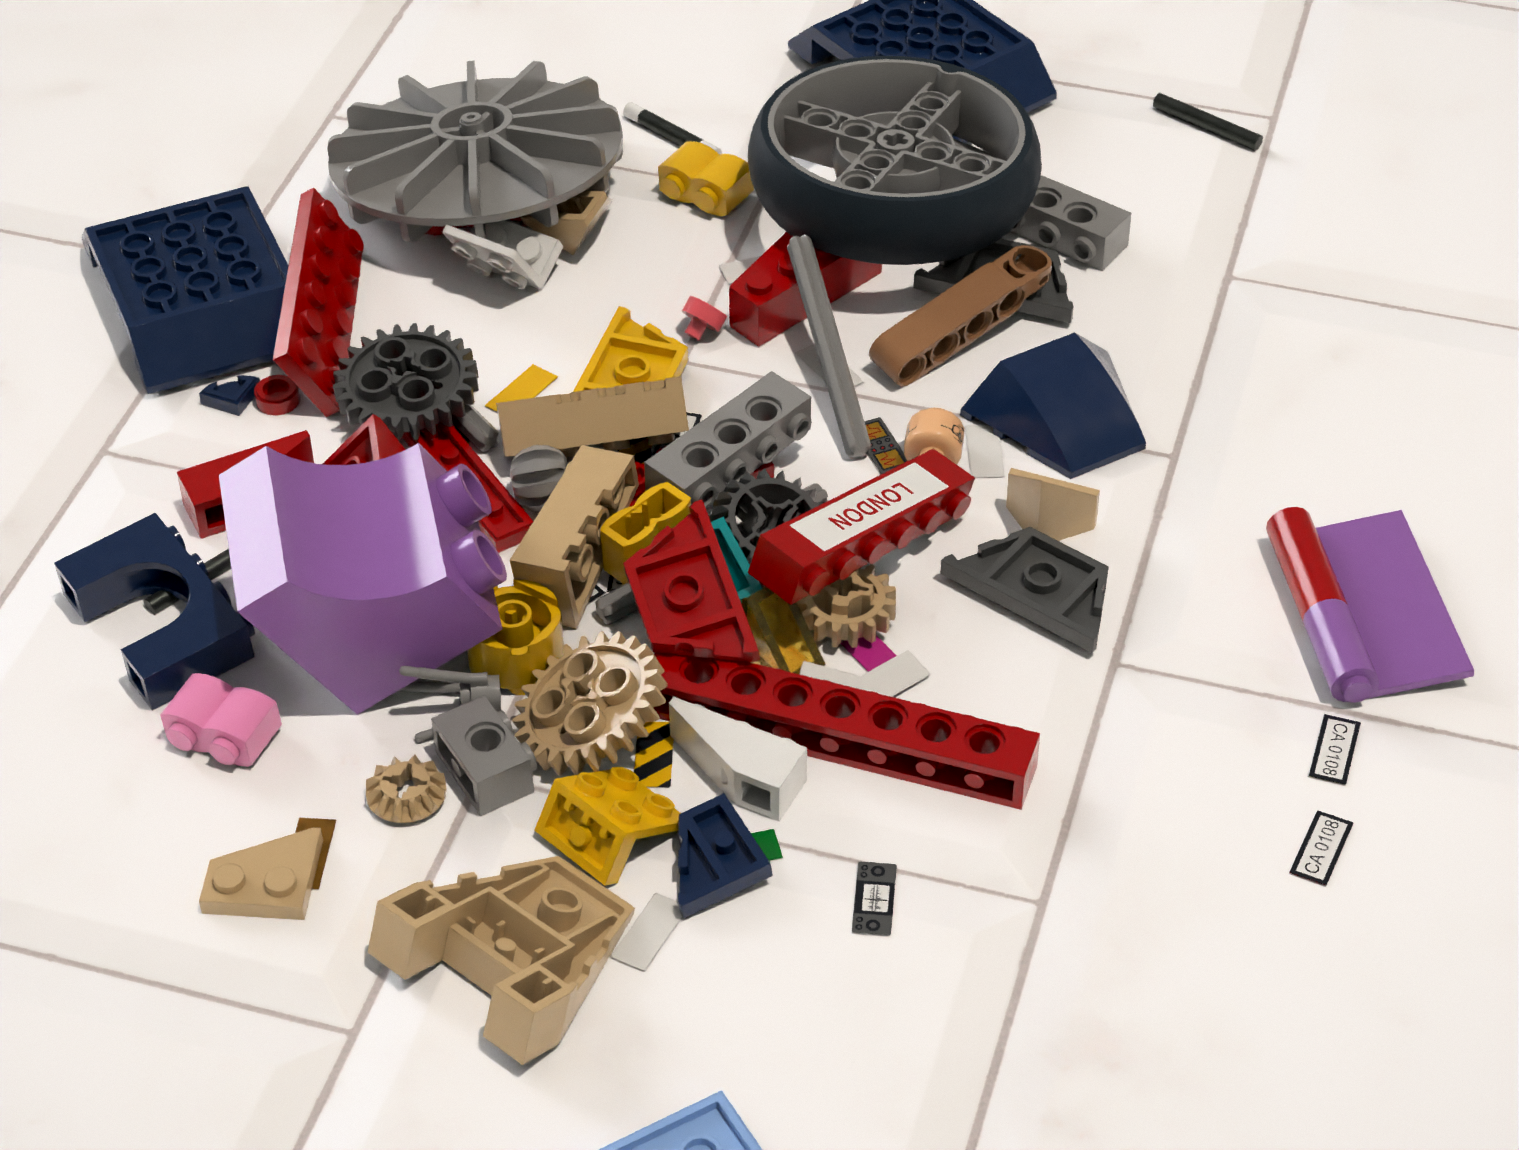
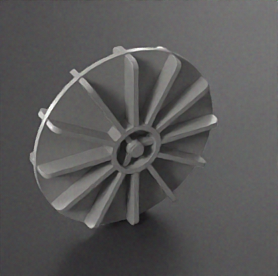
[327,60,623,243]

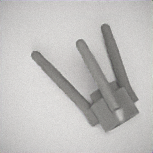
[399,666,501,742]

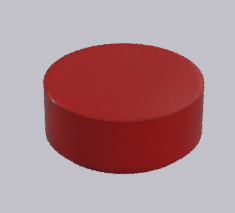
[254,375,300,415]

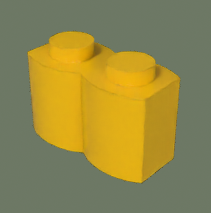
[658,141,754,216]
[600,482,691,584]

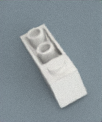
[669,697,807,822]

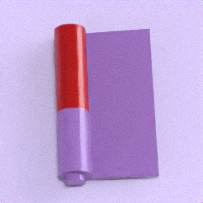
[1266,507,1474,703]

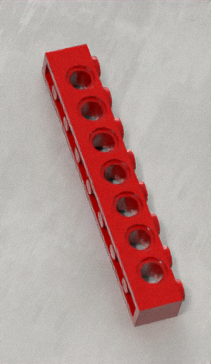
[653,653,1040,810]

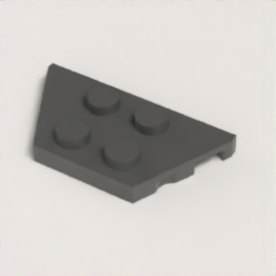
[913,239,1074,323]
[940,527,1109,653]

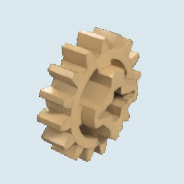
[793,564,896,648]

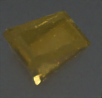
[742,587,826,674]

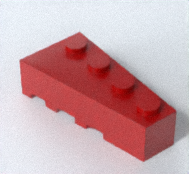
[729,232,882,347]

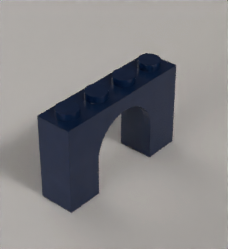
[54,513,255,711]

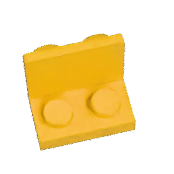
[534,766,681,886]

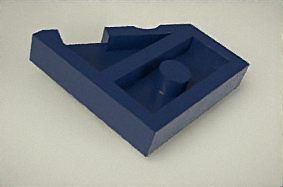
[678,793,773,919]

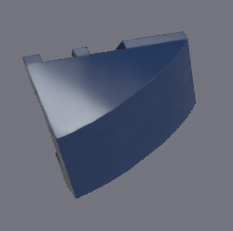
[960,332,1146,479]

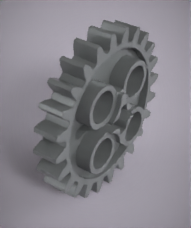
[333,323,479,441]

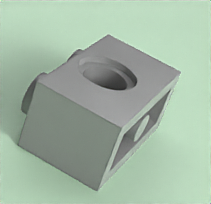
[431,695,537,816]

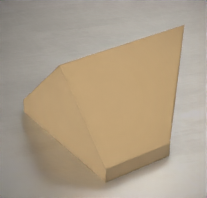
[520,191,613,256]
[1006,468,1100,541]

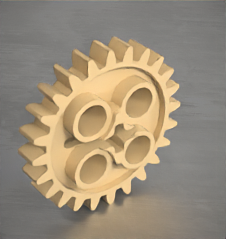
[512,631,668,776]

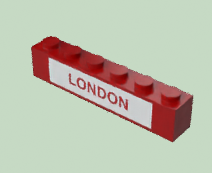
[748,448,975,605]

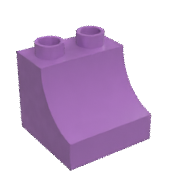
[219,443,507,715]

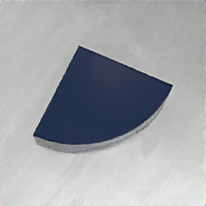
[199,375,260,416]

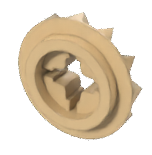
[366,755,447,823]

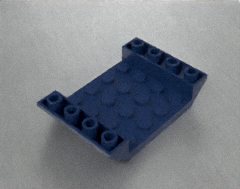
[788,0,1057,143]
[82,186,288,394]

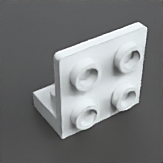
[442,220,563,290]

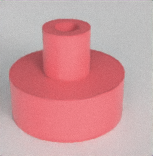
[682,296,727,341]

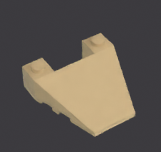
[367,856,635,1065]

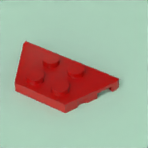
[623,499,760,662]

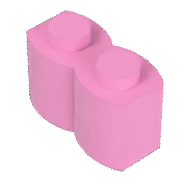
[160,673,282,767]

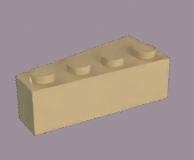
[496,376,689,457]
[509,445,639,629]

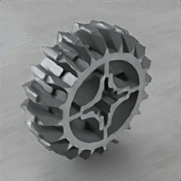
[708,468,825,587]

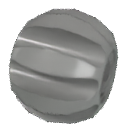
[510,445,568,512]

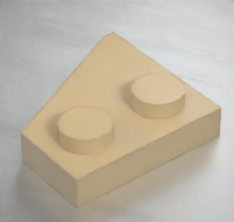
[199,827,323,920]

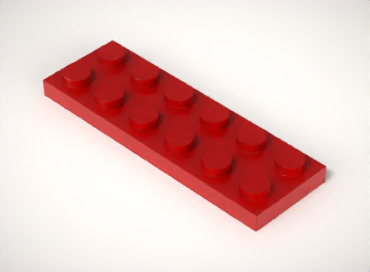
[273,187,364,417]

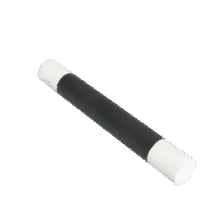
[623,102,722,154]

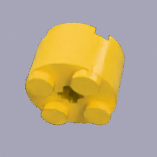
[467,580,564,695]

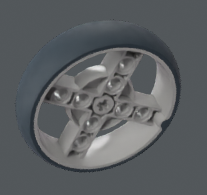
[747,56,1042,265]

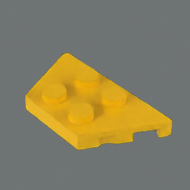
[573,306,688,392]

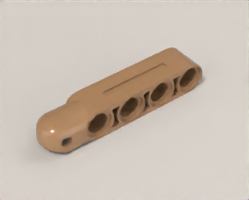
[869,245,1052,387]

